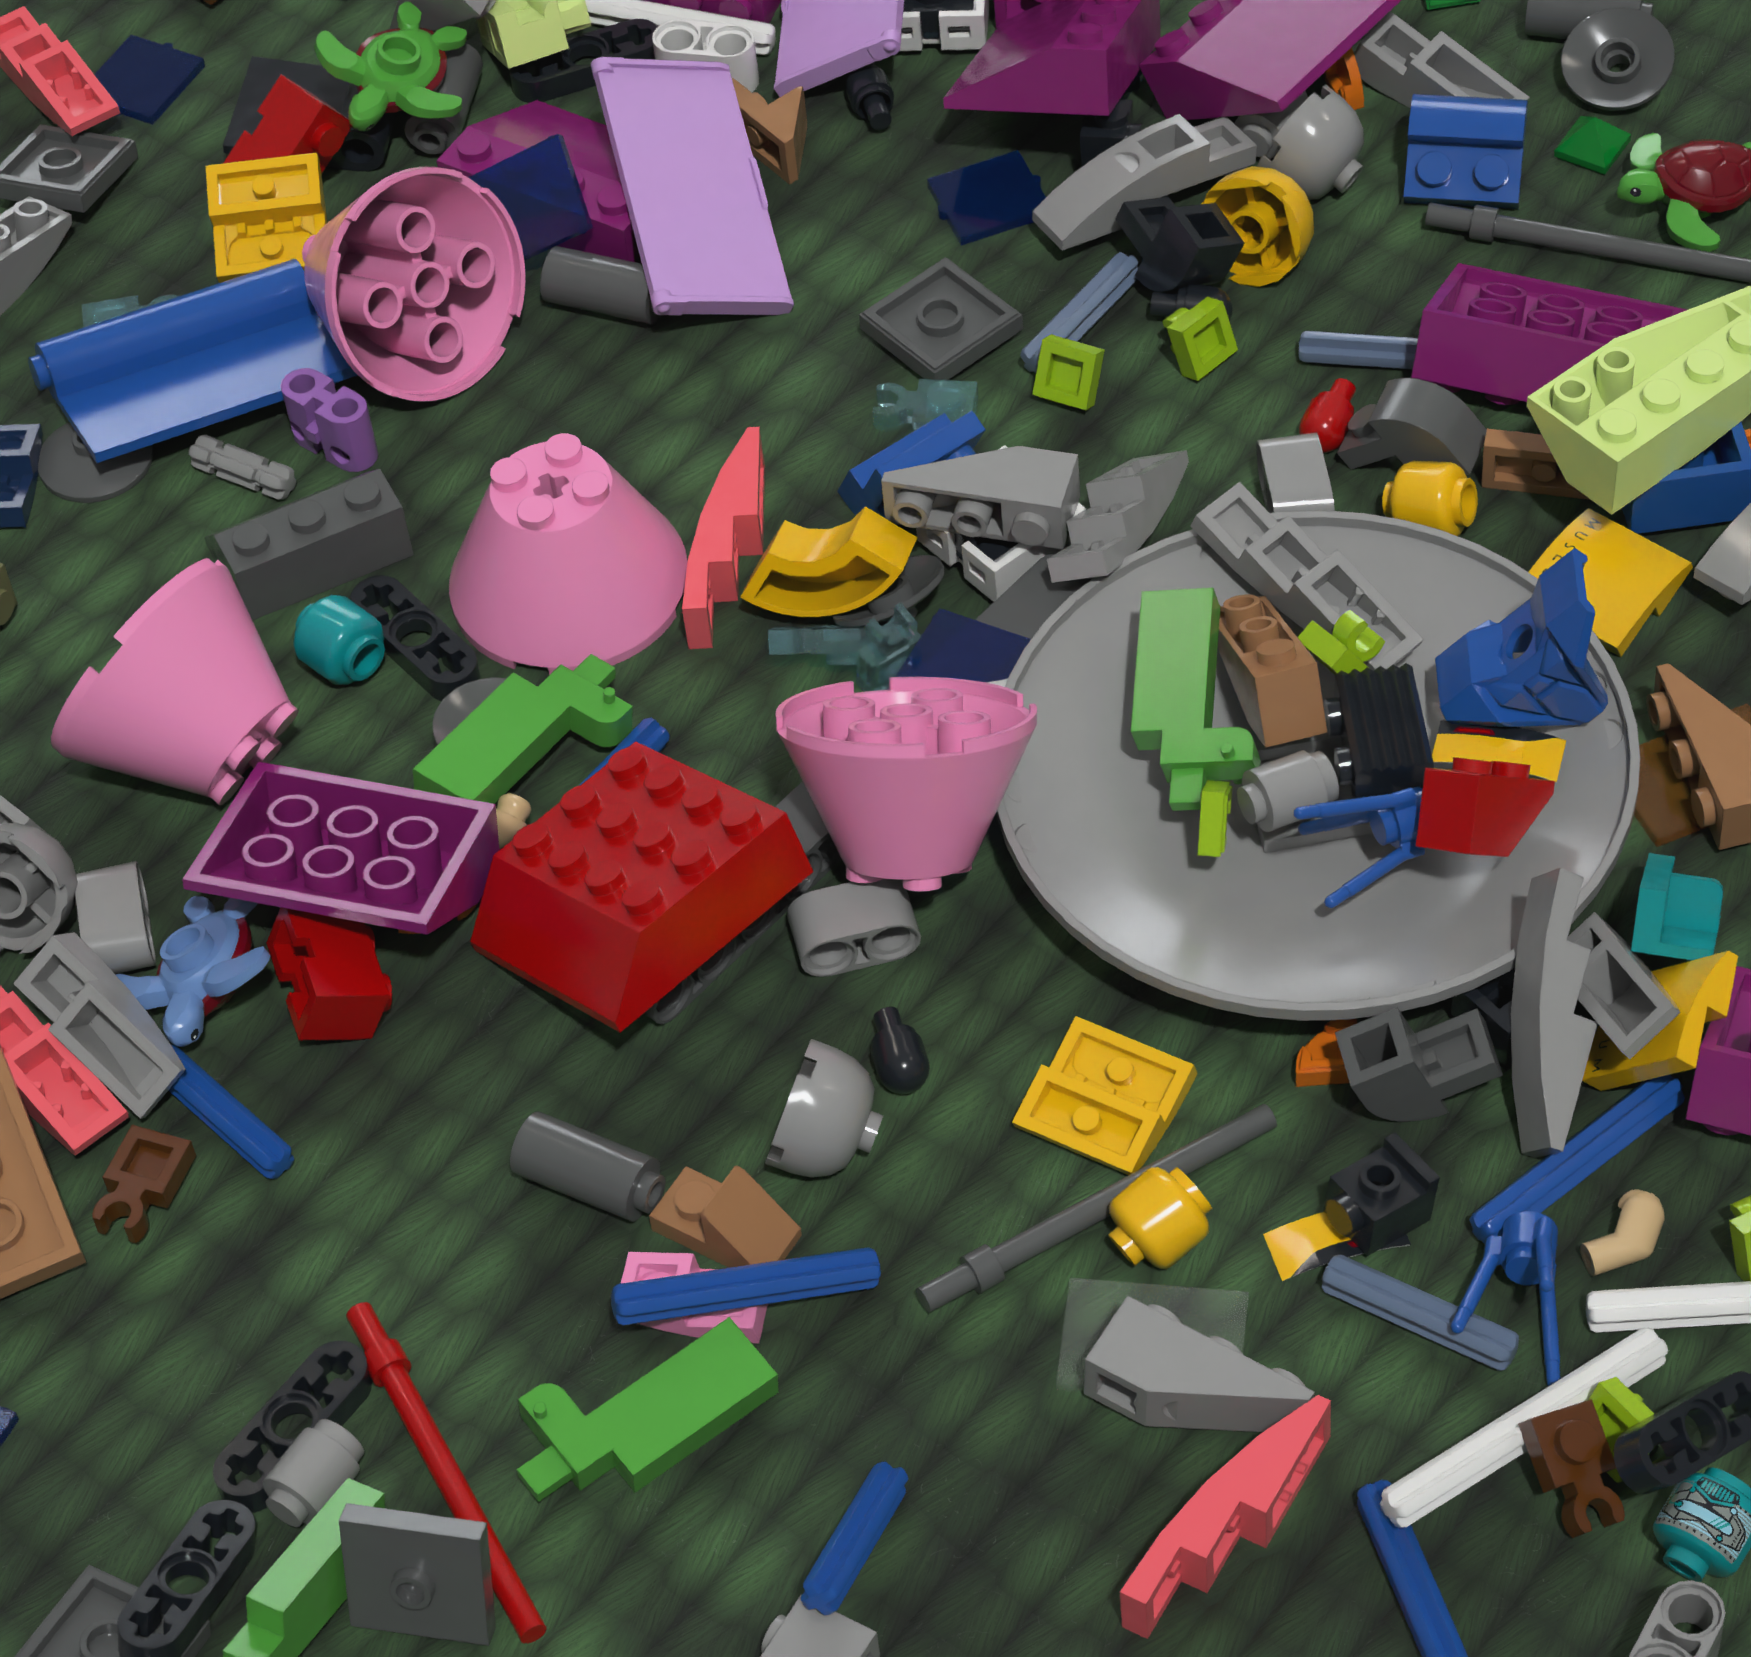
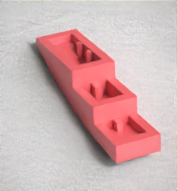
[0,6,120,136]
[682,427,765,649]
[0,985,129,1156]
[1120,1395,1331,1639]

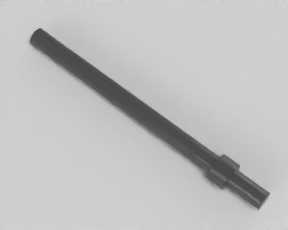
[1425,202,1751,283]
[916,1104,1277,1313]

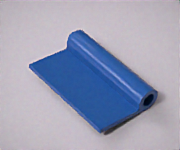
[28,259,357,463]

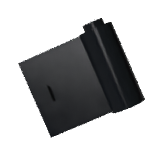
[223,56,398,171]

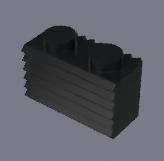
[1324,663,1434,799]

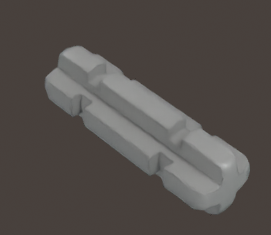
[189,435,297,500]

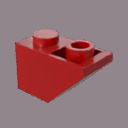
[1416,757,1555,857]

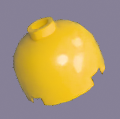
[1201,166,1314,287]

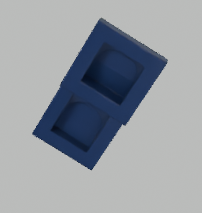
[0,424,43,528]

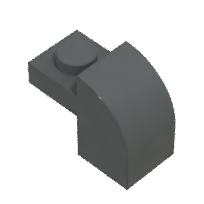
[1337,378,1487,475]
[1335,1007,1503,1122]

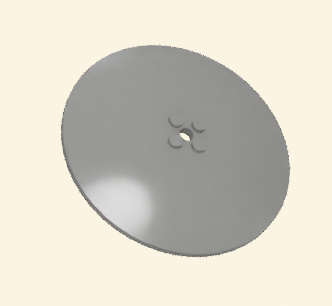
[996,510,1640,1021]

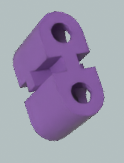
[281,368,379,472]

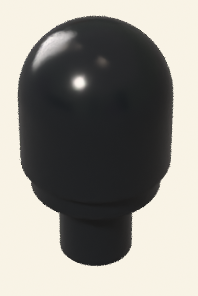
[845,64,894,130]
[1150,284,1233,321]
[871,1007,930,1094]

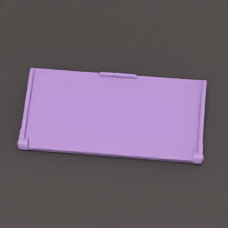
[774,0,904,97]
[591,57,794,315]

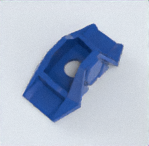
[1435,548,1608,727]

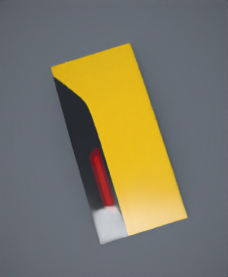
[1432,721,1566,783]
[1263,1212,1411,1281]

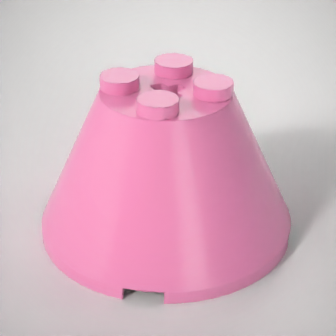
[302,167,526,401]
[449,433,688,675]
[51,558,299,805]
[775,677,1037,892]

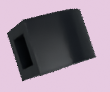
[1115,197,1244,292]

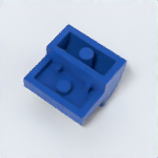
[1404,94,1528,209]
[837,411,986,525]

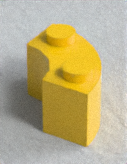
[740,506,917,617]

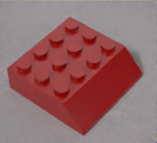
[470,741,814,1033]

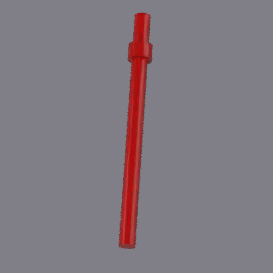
[346,1302,547,1644]

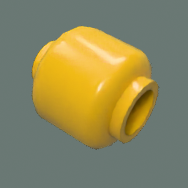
[1382,461,1478,536]
[1108,1167,1212,1269]

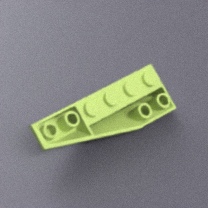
[1527,286,1751,515]

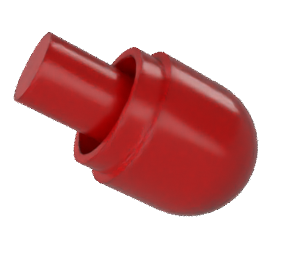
[1299,378,1356,453]

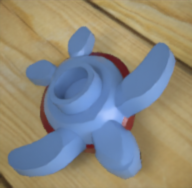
[116,896,271,1047]

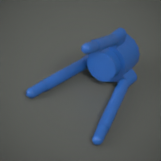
[1293,787,1425,908]
[1450,1211,1561,1386]

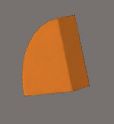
[1323,47,1364,110]
[1296,1018,1357,1087]

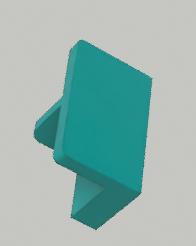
[1631,853,1724,960]

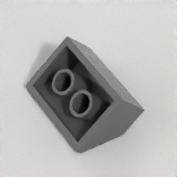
[204,469,414,621]

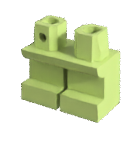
[476,0,591,69]

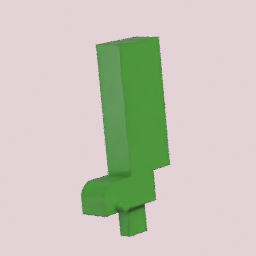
[1131,588,1261,811]
[413,654,633,804]
[517,1317,779,1502]
[223,1478,385,1657]

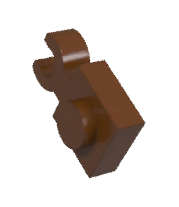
[92,1125,196,1243]
[1518,1399,1624,1538]

